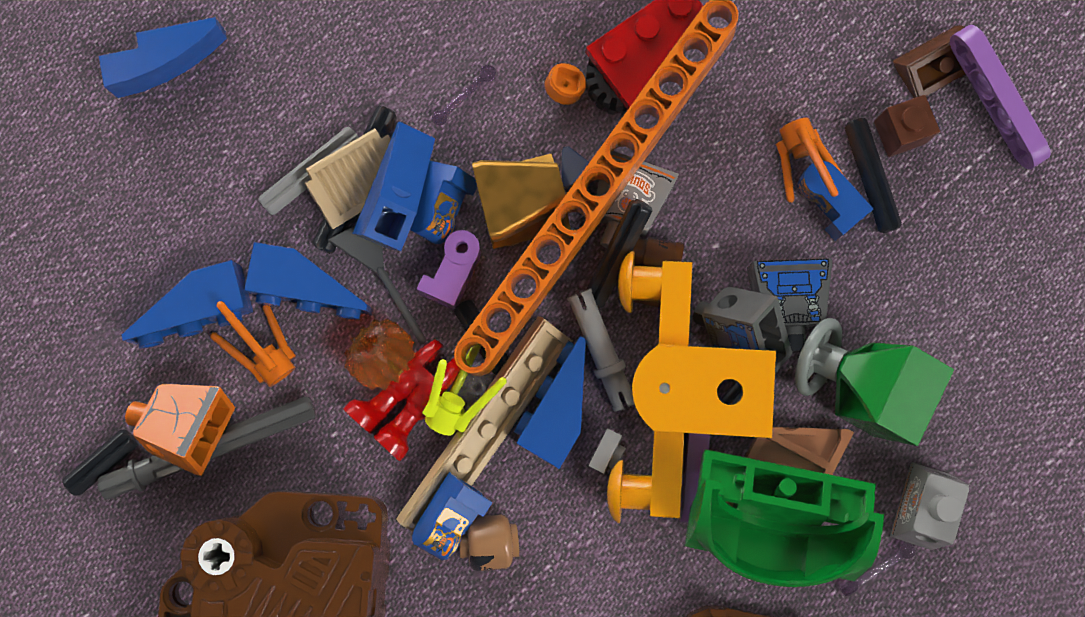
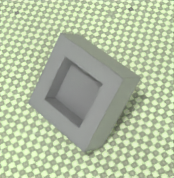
[589,428,626,475]

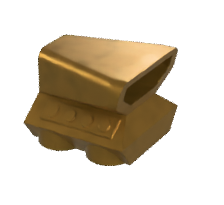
[472,154,571,249]

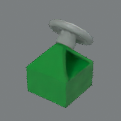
[795,318,954,446]

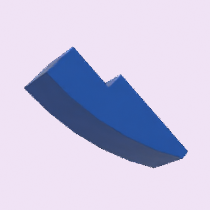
[99,17,227,98]

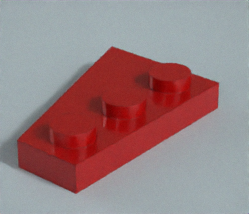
[585,0,703,110]

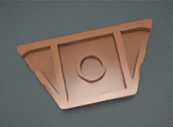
[725,427,854,507]

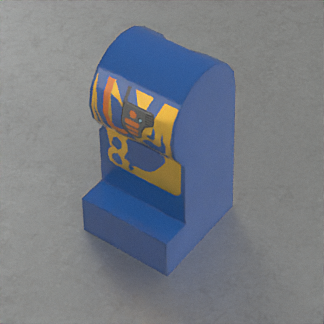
[410,161,477,244]
[798,161,873,241]
[412,472,492,560]

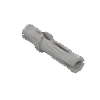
[567,288,635,412]

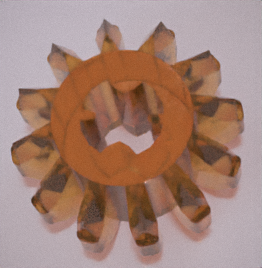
[343,318,416,390]

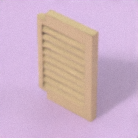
[304,128,391,229]

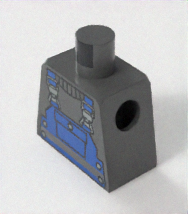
[747,258,832,353]
[693,287,792,373]

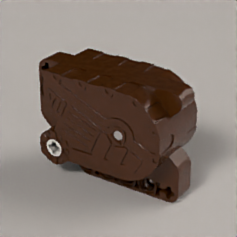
[158,490,391,617]

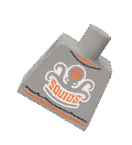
[596,151,679,248]
[890,462,969,550]

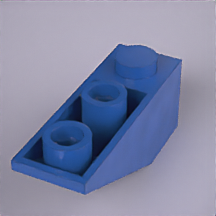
[352,122,435,251]
[244,242,373,320]
[122,260,253,348]
[514,336,586,469]

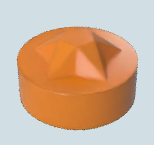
[545,63,586,105]

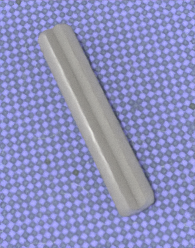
[259,127,359,215]

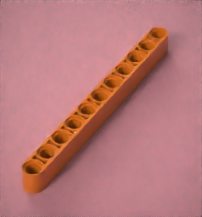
[454,0,738,376]

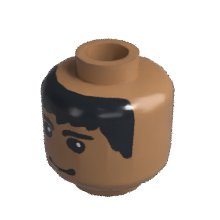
[459,514,519,572]

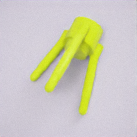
[422,345,507,436]

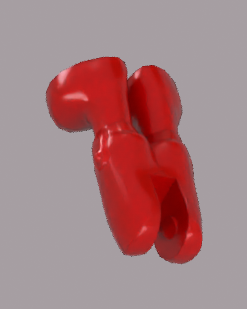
[343,339,460,461]

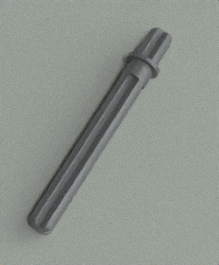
[97,397,316,500]

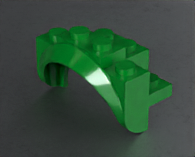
[685,449,884,587]

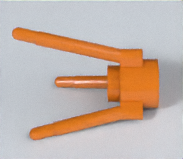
[775,117,844,203]
[210,301,296,387]

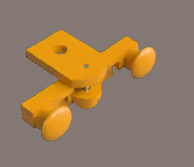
[607,251,776,523]

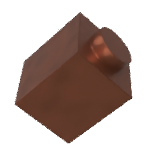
[874,95,940,158]

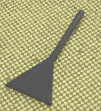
[328,226,426,344]

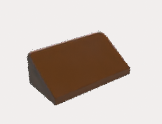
[893,25,966,98]

